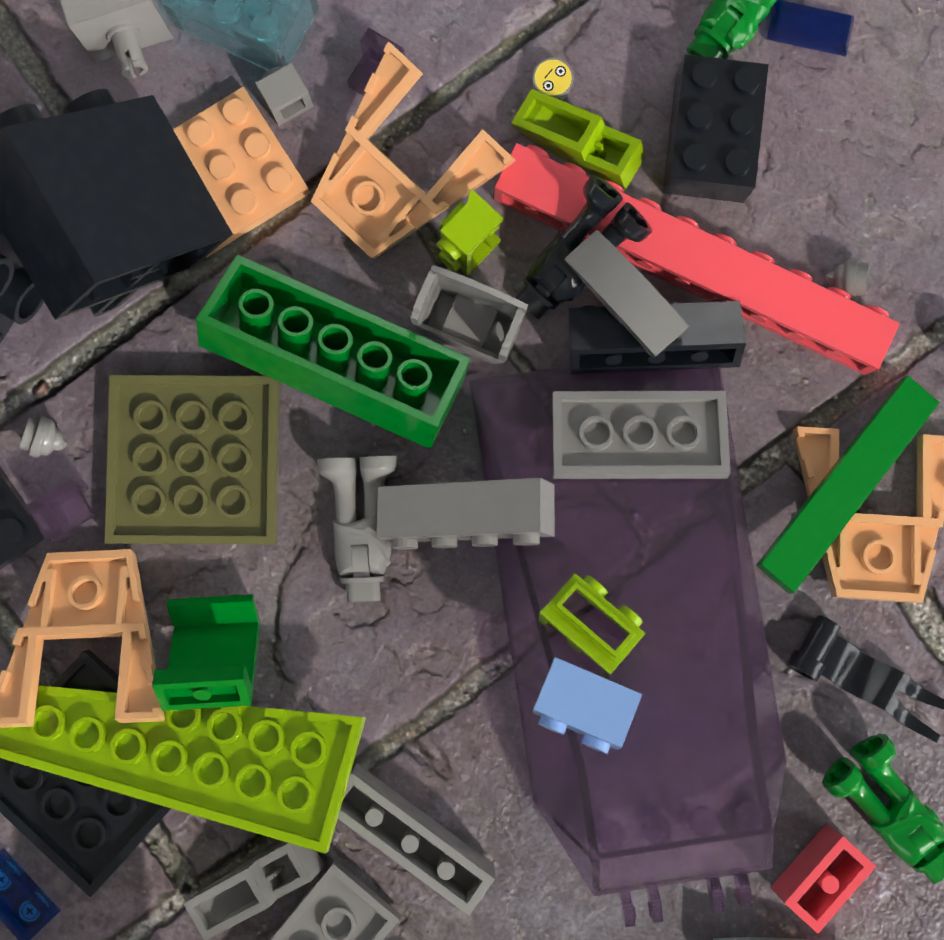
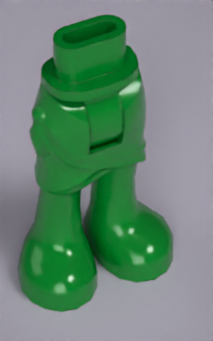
[687,0,777,59]
[822,733,944,884]

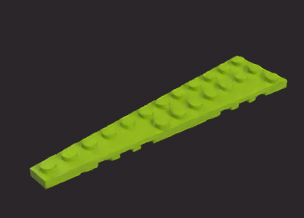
[0,685,366,853]

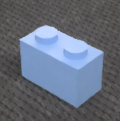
[533,657,642,754]

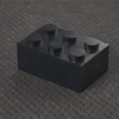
[662,54,769,203]

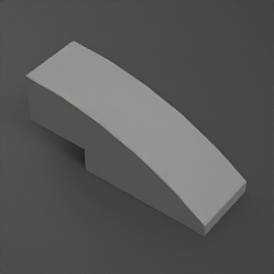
[564,230,690,357]
[183,841,325,940]

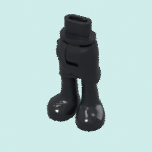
[515,175,652,319]

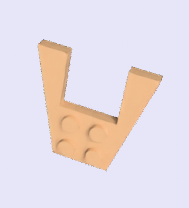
[311,42,516,259]
[793,426,944,603]
[0,549,165,728]

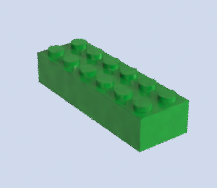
[196,254,471,449]

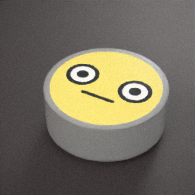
[532,58,574,101]

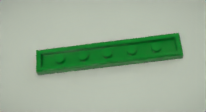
[756,375,940,594]

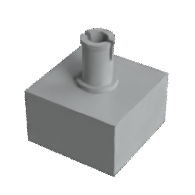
[60,0,174,78]

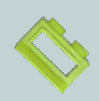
[436,189,503,276]
[538,573,646,679]

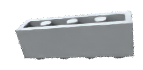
[377,478,555,550]
[338,763,495,916]

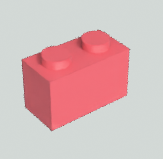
[771,823,877,934]

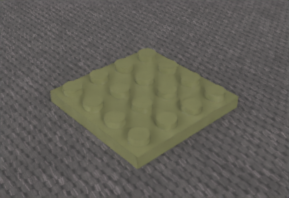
[105,375,280,545]

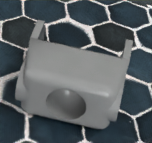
[410,265,528,364]

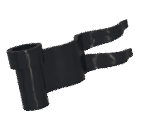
[786,615,944,743]

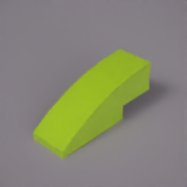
[511,89,646,191]

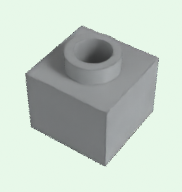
[255,63,314,126]

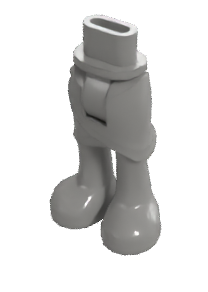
[317,456,397,602]

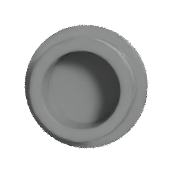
[825,258,871,300]
[19,416,67,458]

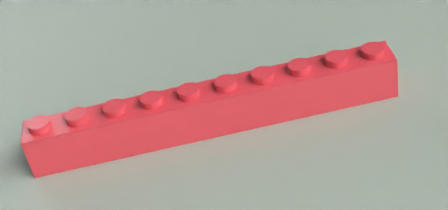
[494,143,900,375]

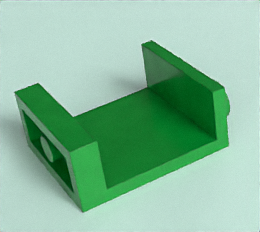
[152,594,260,711]

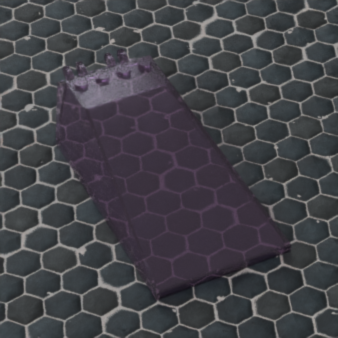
[470,366,786,927]

